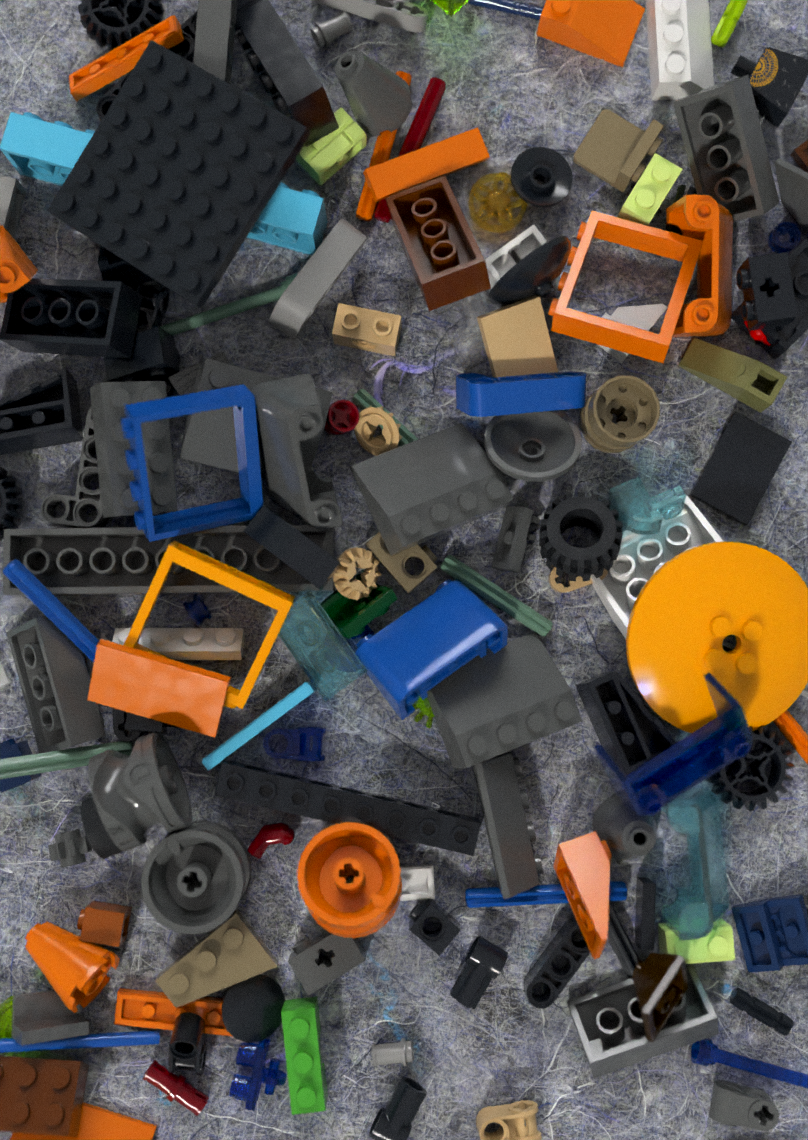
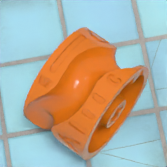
[297,822,402,938]

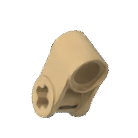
[476,1100,542,1140]

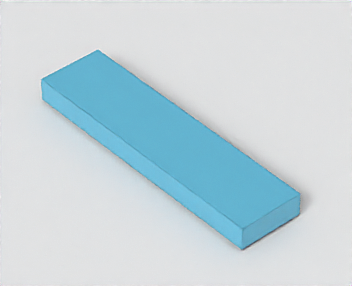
[202,681,317,771]

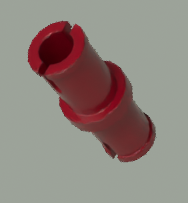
[142,1060,209,1116]

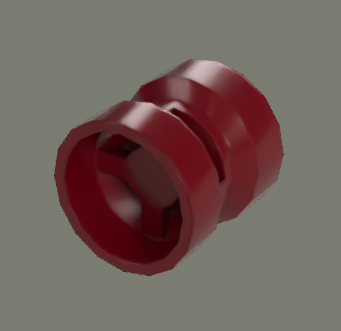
[324,400,359,436]

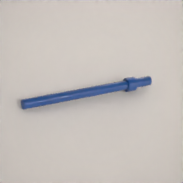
[0,1030,160,1053]

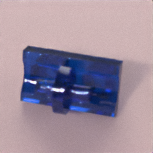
[229,1039,287,1111]

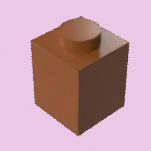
[77,900,132,947]

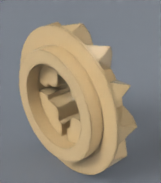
[354,406,402,456]
[333,547,382,600]

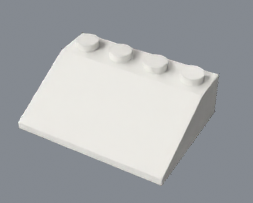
[590,496,724,639]

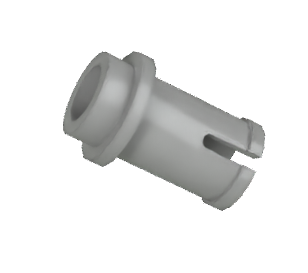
[311,11,353,47]
[372,1038,414,1067]

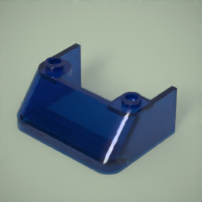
[594,672,753,816]

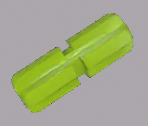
[711,0,748,48]

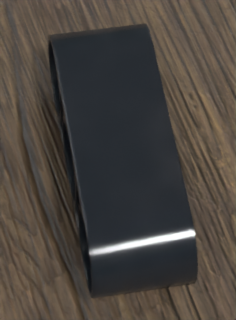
[523,917,590,1009]

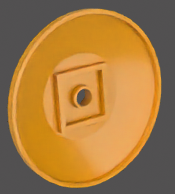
[626,541,808,738]

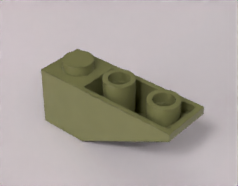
[678,338,787,413]

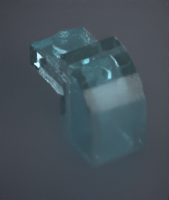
[608,477,686,535]

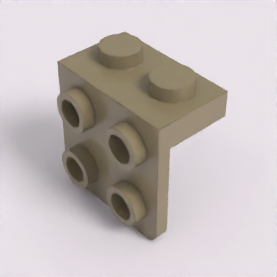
[573,109,664,193]

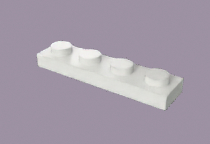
[112,628,245,660]

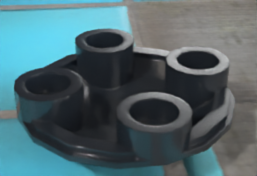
[222,974,285,1043]

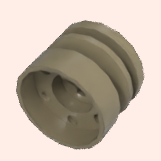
[579,375,660,453]

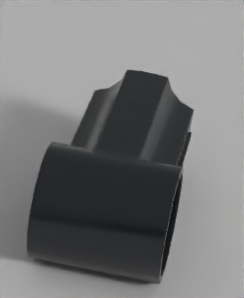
[450,936,508,1010]
[369,1076,427,1140]

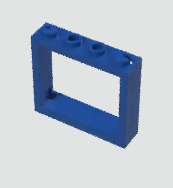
[121,384,263,542]

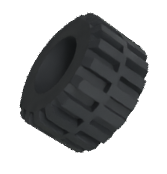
[539,492,623,581]

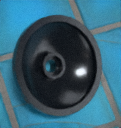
[488,236,571,306]

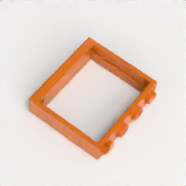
[548,210,703,363]

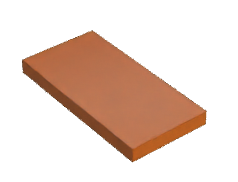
[87,639,231,738]

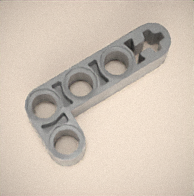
[268,218,368,341]

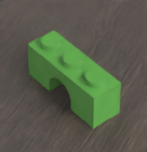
[281,996,328,1115]

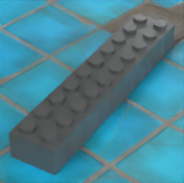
[3,525,335,597]

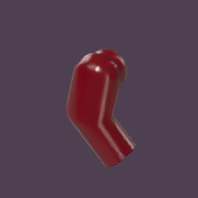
[247,822,295,859]

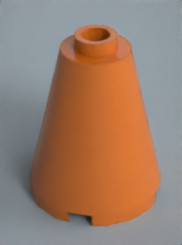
[25,922,120,1013]

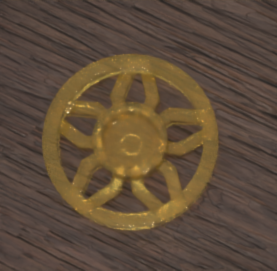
[468,172,527,232]

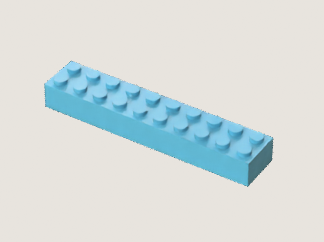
[0,112,328,255]

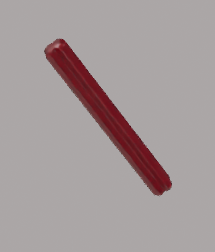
[374,77,446,223]

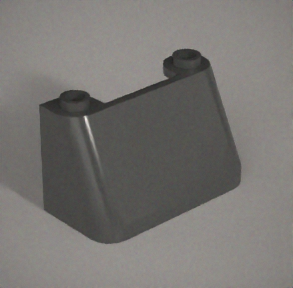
[250,373,343,529]

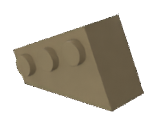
[155,909,278,1008]

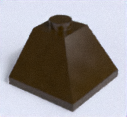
[632,953,688,1043]

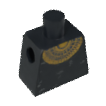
[731,47,808,127]

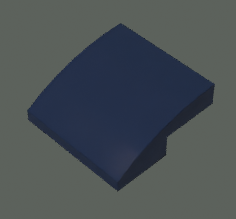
[731,894,808,972]

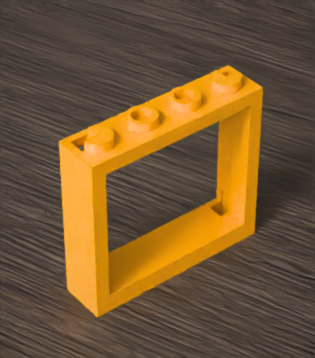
[124,540,296,709]

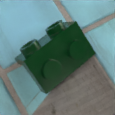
[317,569,398,639]

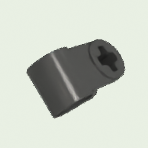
[709,1080,779,1131]

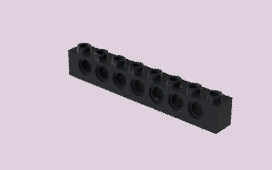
[214,760,481,856]

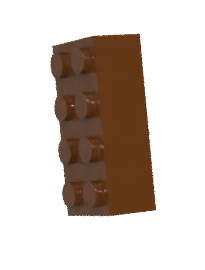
[385,175,491,311]
[0,1056,89,1137]

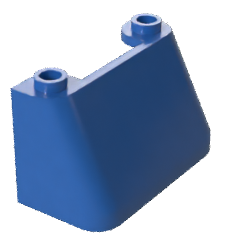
[355,579,508,720]

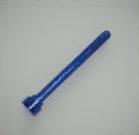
[690,1038,808,1089]

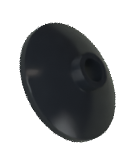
[510,147,573,207]

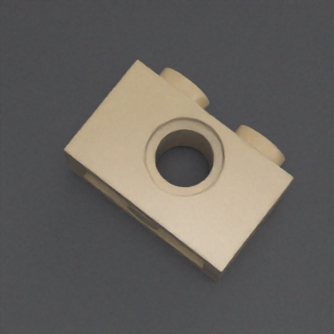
[332,303,402,356]

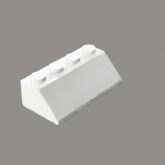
[646,0,714,100]

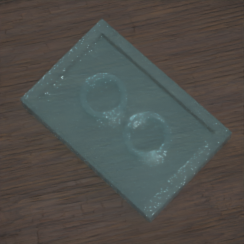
[270,590,367,702]

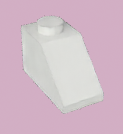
[599,304,668,364]

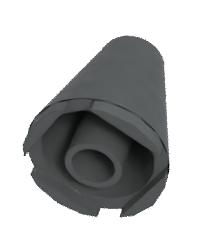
[335,50,412,136]
[592,795,657,860]

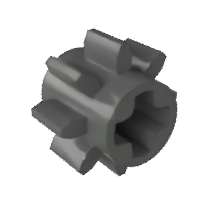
[48,829,92,868]

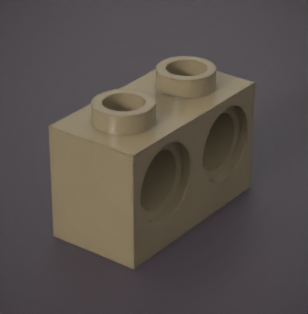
[365,532,437,594]

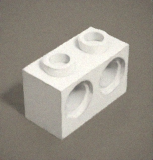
[485,225,547,289]

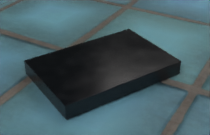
[689,412,792,526]

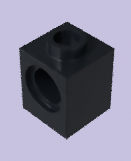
[408,899,461,956]

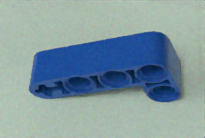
[456,371,586,417]

